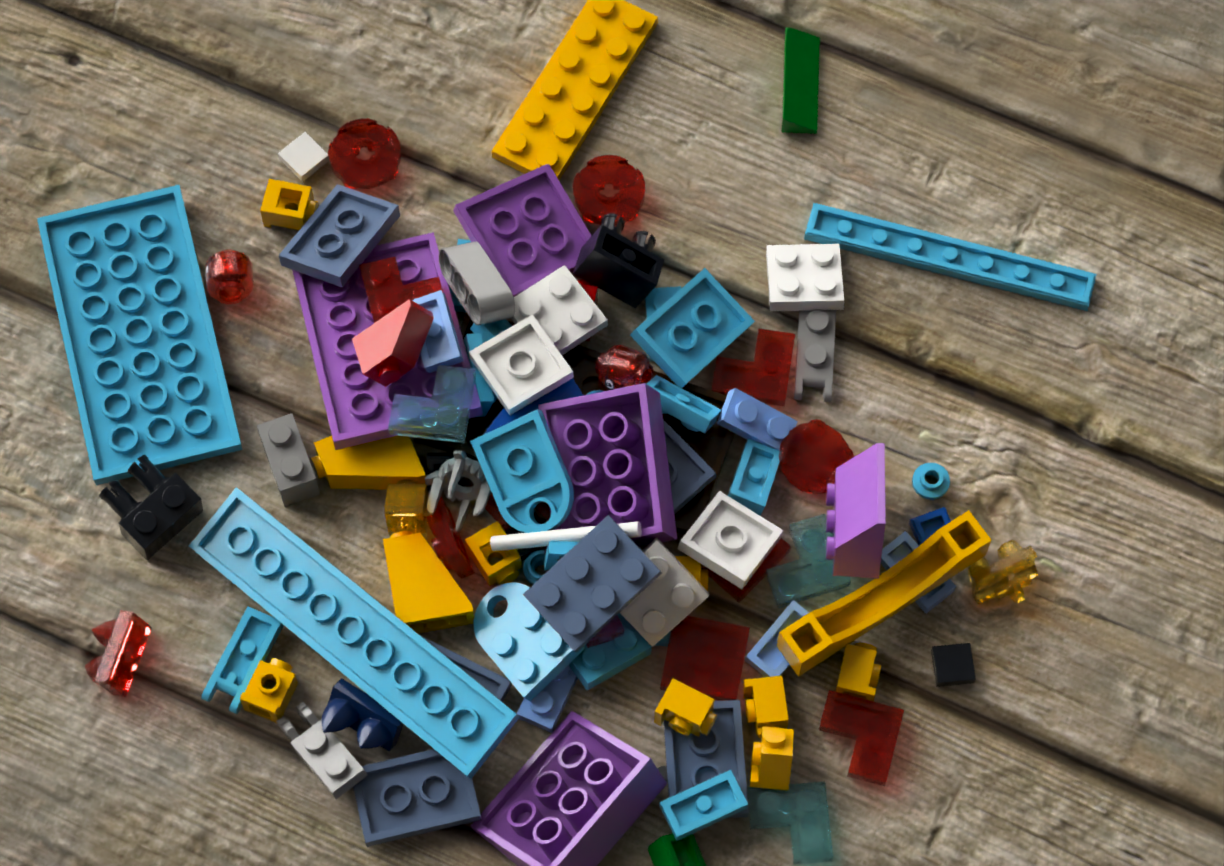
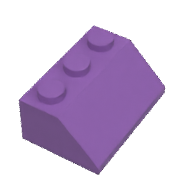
[826,443,886,578]

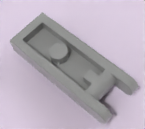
[794,310,836,402]

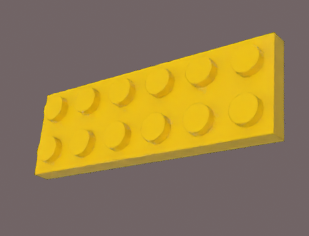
[492,0,658,180]

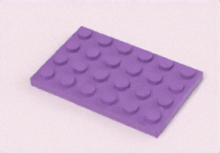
[293,232,483,450]

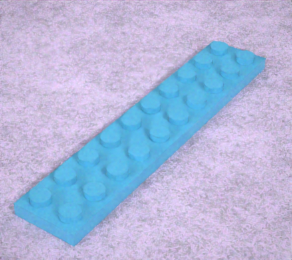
[189,487,520,779]

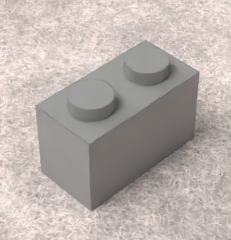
[257,413,320,507]

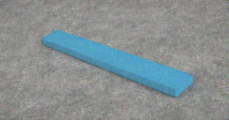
[804,203,1097,311]

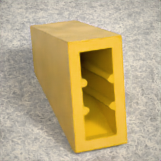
[311,433,427,491]
[383,531,474,633]

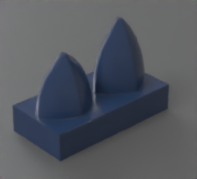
[322,678,404,752]

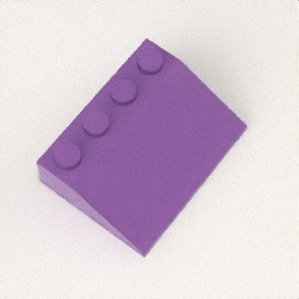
[538,383,677,547]
[471,711,667,866]

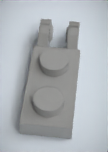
[276,702,368,799]

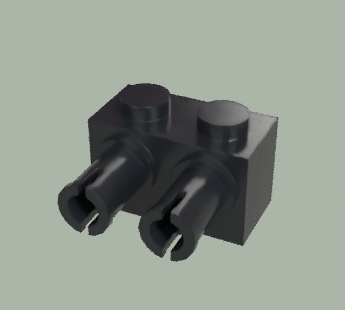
[573,213,665,309]
[99,455,203,560]

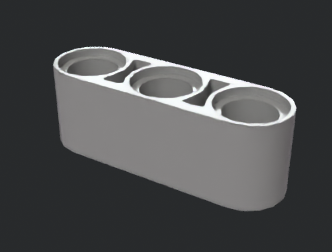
[439,241,515,325]

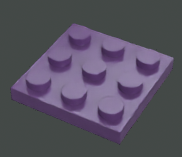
[453,163,592,297]

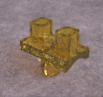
[967,539,1038,605]

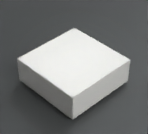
[278,132,330,182]

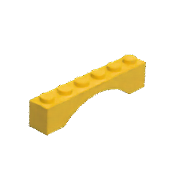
[776,510,992,677]

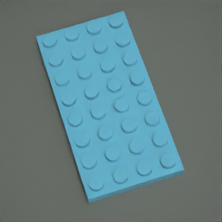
[37,185,243,486]

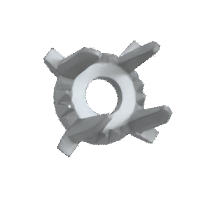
[424,451,492,532]

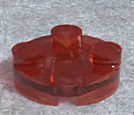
[328,118,401,190]
[573,155,645,226]

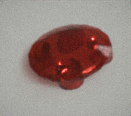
[778,419,854,495]

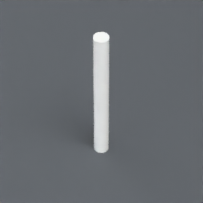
[490,521,642,551]

